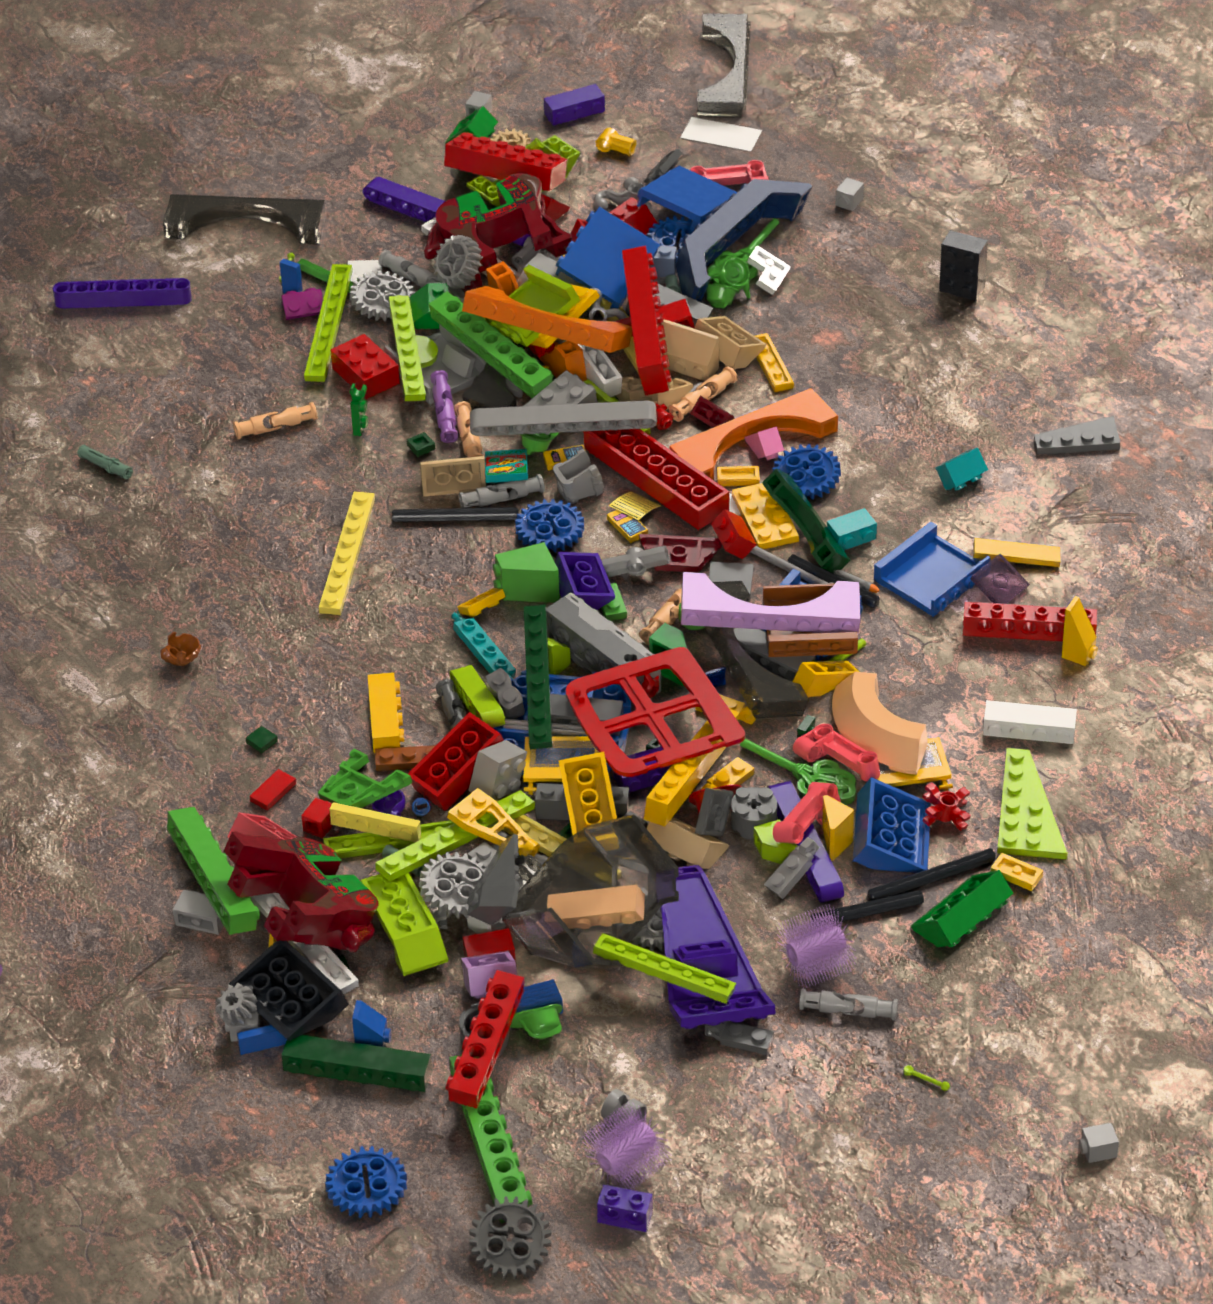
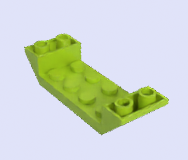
[467,135,580,207]
[360,873,449,976]

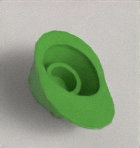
[707,284,740,308]
[520,433,559,455]
[510,1004,563,1039]

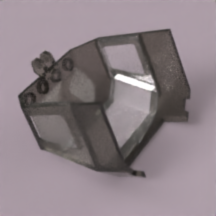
[502,814,679,969]

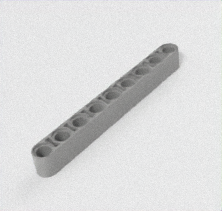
[470,401,657,436]

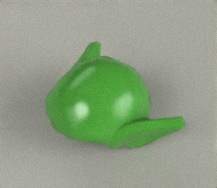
[707,257,750,299]

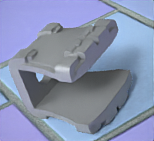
[553,449,604,504]

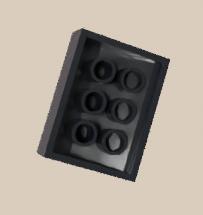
[229,940,349,1041]

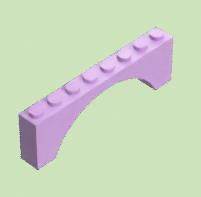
[681,572,860,633]

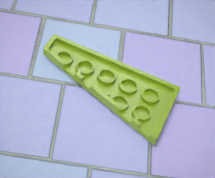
[997,748,1068,860]

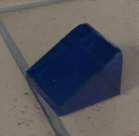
[705,666,726,688]

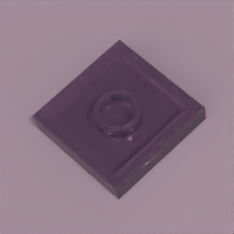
[970,553,1030,604]

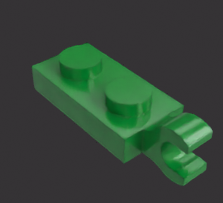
[350,383,369,436]

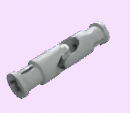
[378,250,441,287]
[458,474,545,508]
[799,988,898,1021]

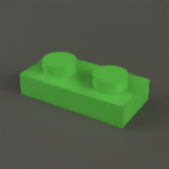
[601,583,627,621]

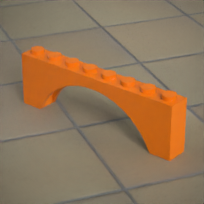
[486,261,587,382]
[462,286,632,353]
[669,388,838,480]

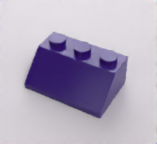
[555,552,615,610]

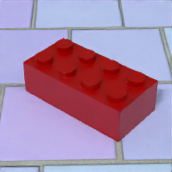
[408,712,504,811]

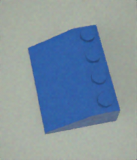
[853,777,931,873]

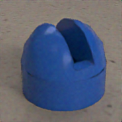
[412,797,431,816]

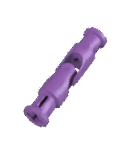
[430,370,458,443]

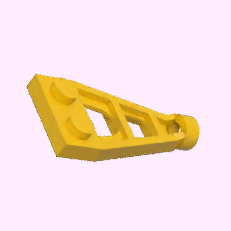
[447,788,540,860]

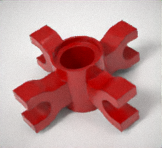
[922,782,971,831]

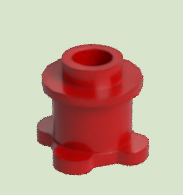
[656,404,674,430]

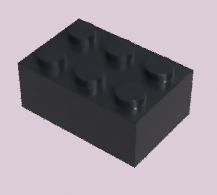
[939,230,988,301]

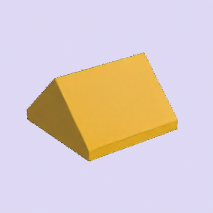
[822,795,854,861]

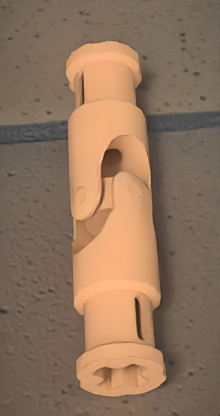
[669,366,737,422]
[454,401,485,463]
[233,402,318,440]
[639,588,682,645]

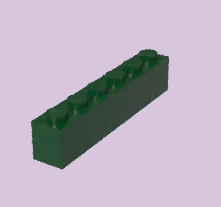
[281,1035,432,1092]

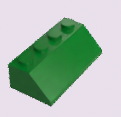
[911,870,1014,948]

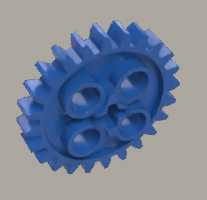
[647,216,693,262]
[772,444,841,500]
[515,499,584,552]
[325,1146,407,1218]

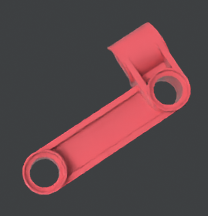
[690,160,769,186]
[793,724,880,781]
[773,782,841,844]

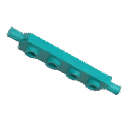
[451,611,516,679]

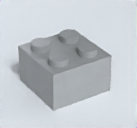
[468,740,527,800]

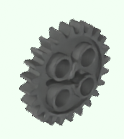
[469,1196,552,1279]

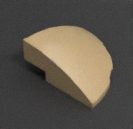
[616,376,693,411]

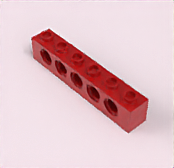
[963,602,1097,642]
[446,970,524,1109]

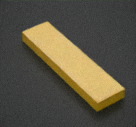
[755,333,794,393]
[973,538,1060,567]

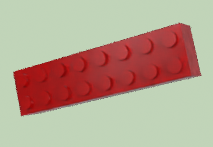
[622,245,672,396]
[584,429,729,530]

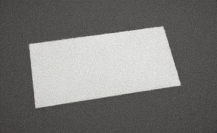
[680,117,762,151]

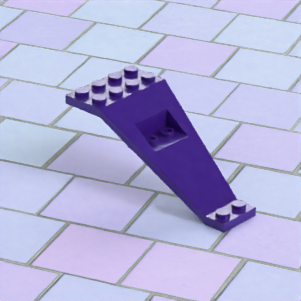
[653,865,775,1029]

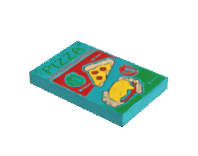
[485,449,528,483]

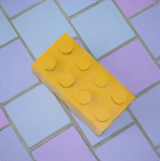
[558,752,622,854]

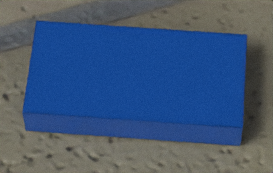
[280,258,303,294]
[237,1025,287,1055]

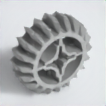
[432,235,483,289]

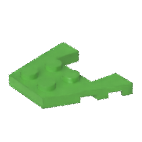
[318,749,413,808]

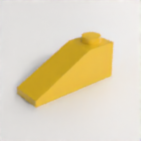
[1062,596,1098,666]
[791,661,860,698]

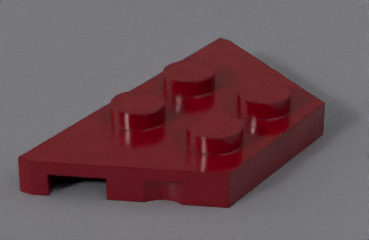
[639,534,722,573]

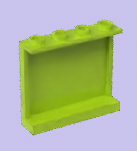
[479,265,580,347]

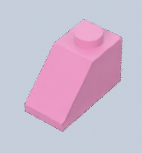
[745,426,784,460]

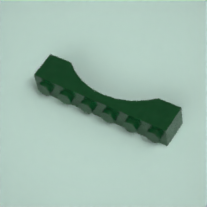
[762,468,850,574]

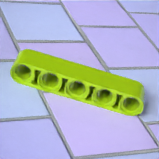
[449,665,505,728]

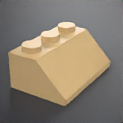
[695,316,767,370]
[661,319,719,381]
[420,456,486,497]
[642,817,729,869]

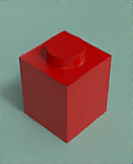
[301,798,333,839]

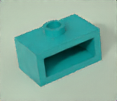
[935,447,988,491]
[827,508,877,550]

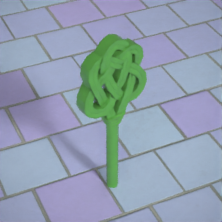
[708,218,779,285]
[740,738,856,805]

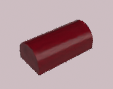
[690,396,735,428]

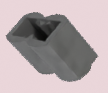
[486,668,525,719]

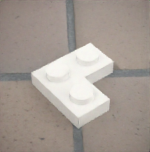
[747,246,790,295]

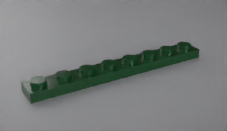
[524,605,553,749]

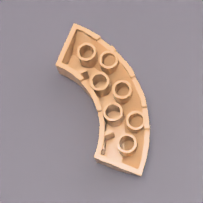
[832,672,928,775]

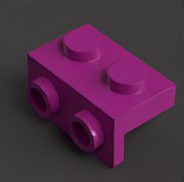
[281,288,323,320]

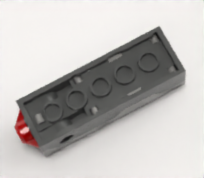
[546,593,661,708]

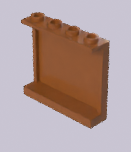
[763,583,858,657]

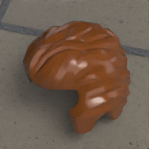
[160,631,201,666]

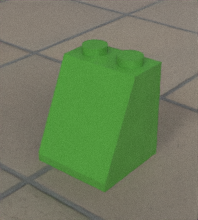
[493,542,560,603]

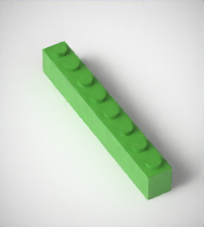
[167,807,260,935]

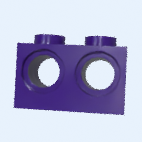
[597,1184,653,1232]

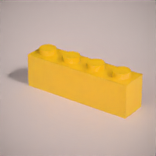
[368,673,404,754]

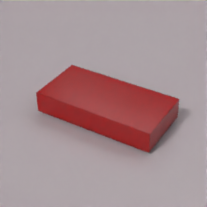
[249,769,297,811]

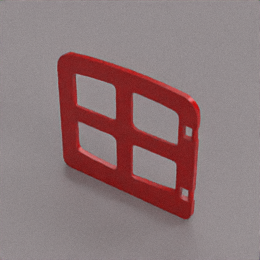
[566,647,745,777]

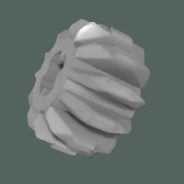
[215,983,257,1026]

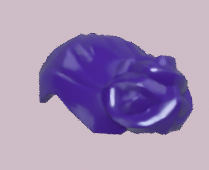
[372,790,406,817]

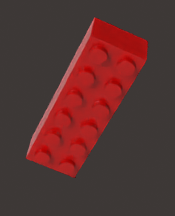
[444,133,567,192]

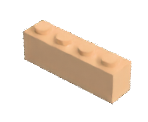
[546,884,645,932]

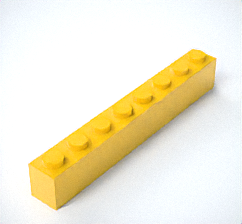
[644,708,740,827]

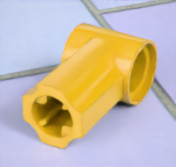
[595,128,637,156]

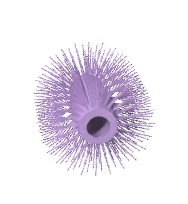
[777,904,856,988]
[582,1102,672,1190]

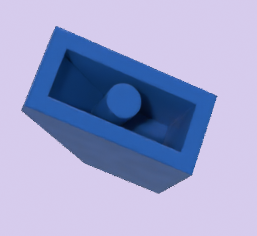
[352,1000,391,1047]

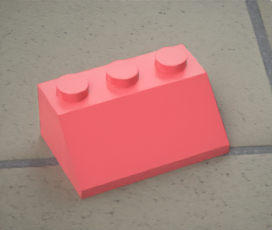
[227,812,297,840]

